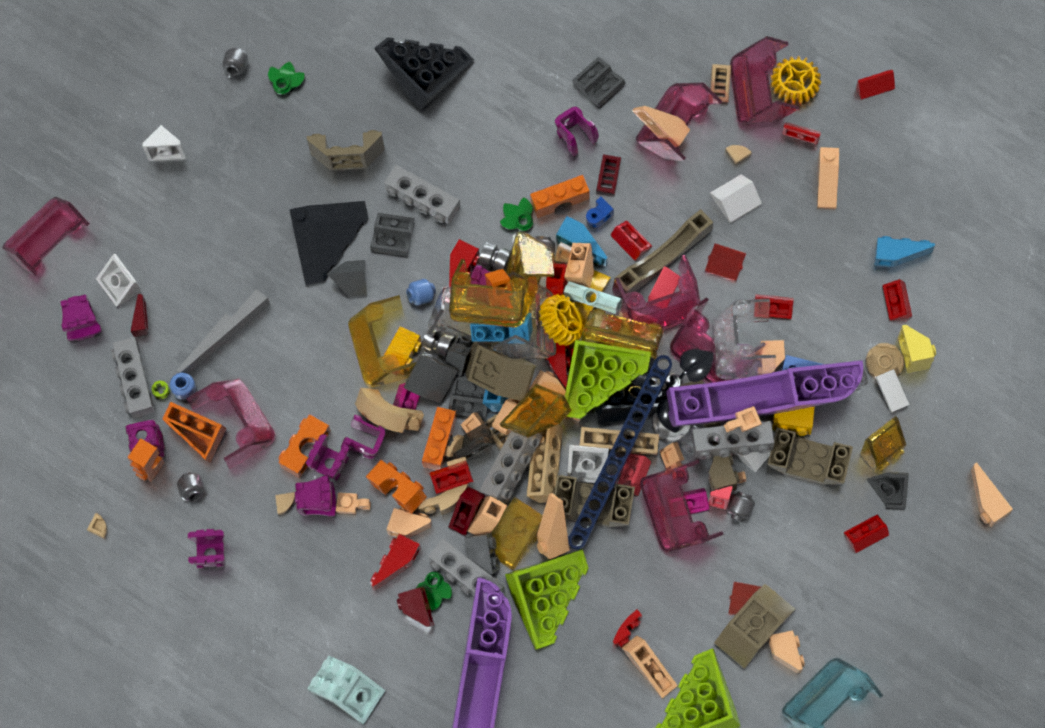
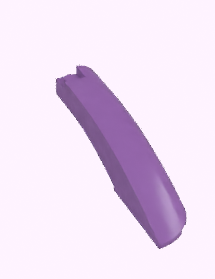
[666,360,863,427]
[452,577,512,728]

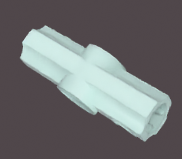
[564,281,623,315]

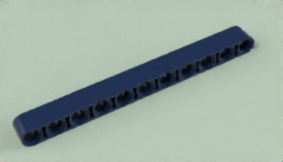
[568,355,672,550]

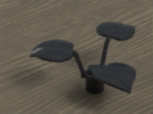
[631,349,713,433]

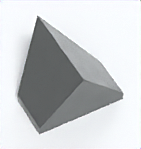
[327,260,367,298]
[866,472,909,509]

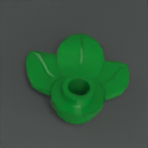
[268,61,305,95]
[500,197,533,231]
[416,571,452,611]

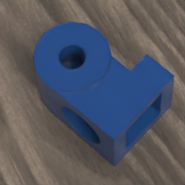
[586,197,614,229]

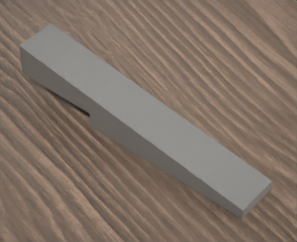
[176,289,270,374]

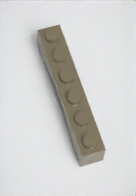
[614,209,713,299]
[680,380,739,491]

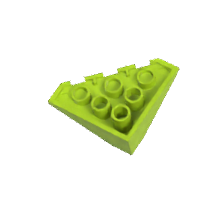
[561,340,652,419]
[505,549,588,649]
[655,648,741,728]

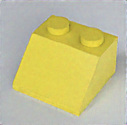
[898,325,936,373]

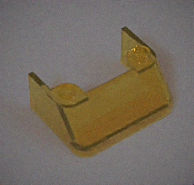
[506,232,554,321]
[449,259,538,327]
[348,295,416,387]
[582,309,664,359]

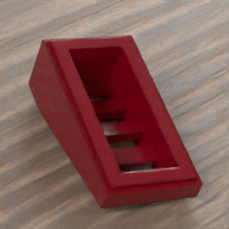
[596,154,621,194]
[131,294,149,337]

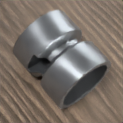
[478,242,512,272]
[421,325,456,358]

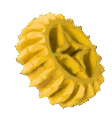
[771,56,821,105]
[539,294,585,346]

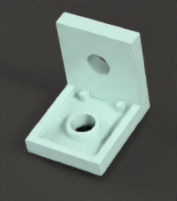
[307,656,385,724]

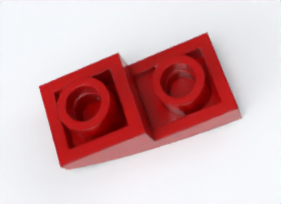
[613,609,642,649]

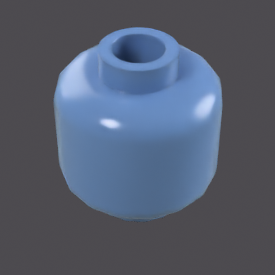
[406,279,436,306]
[170,372,196,400]

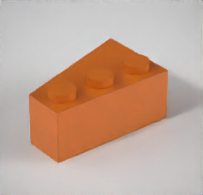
[162,402,227,463]

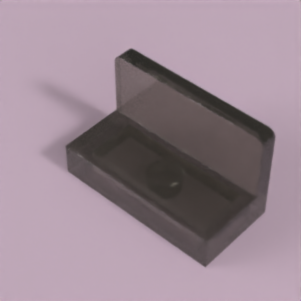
[453,423,495,460]

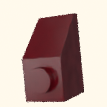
[448,486,485,536]
[397,587,435,627]

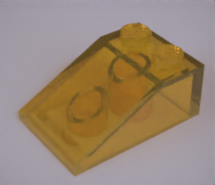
[500,384,571,438]
[859,416,907,473]
[491,497,543,571]

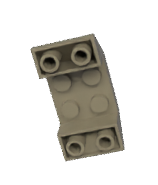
[307,130,385,170]
[465,342,536,401]
[767,428,853,485]
[554,475,635,527]
[714,584,796,669]

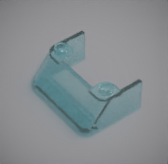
[782,658,883,728]

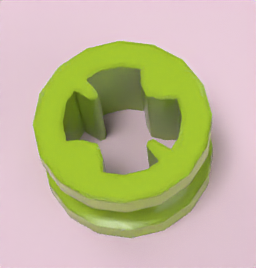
[151,380,170,400]

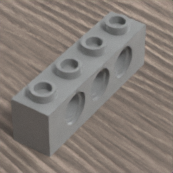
[384,165,461,224]
[111,337,155,418]
[692,421,774,460]
[479,422,543,504]
[428,538,505,596]

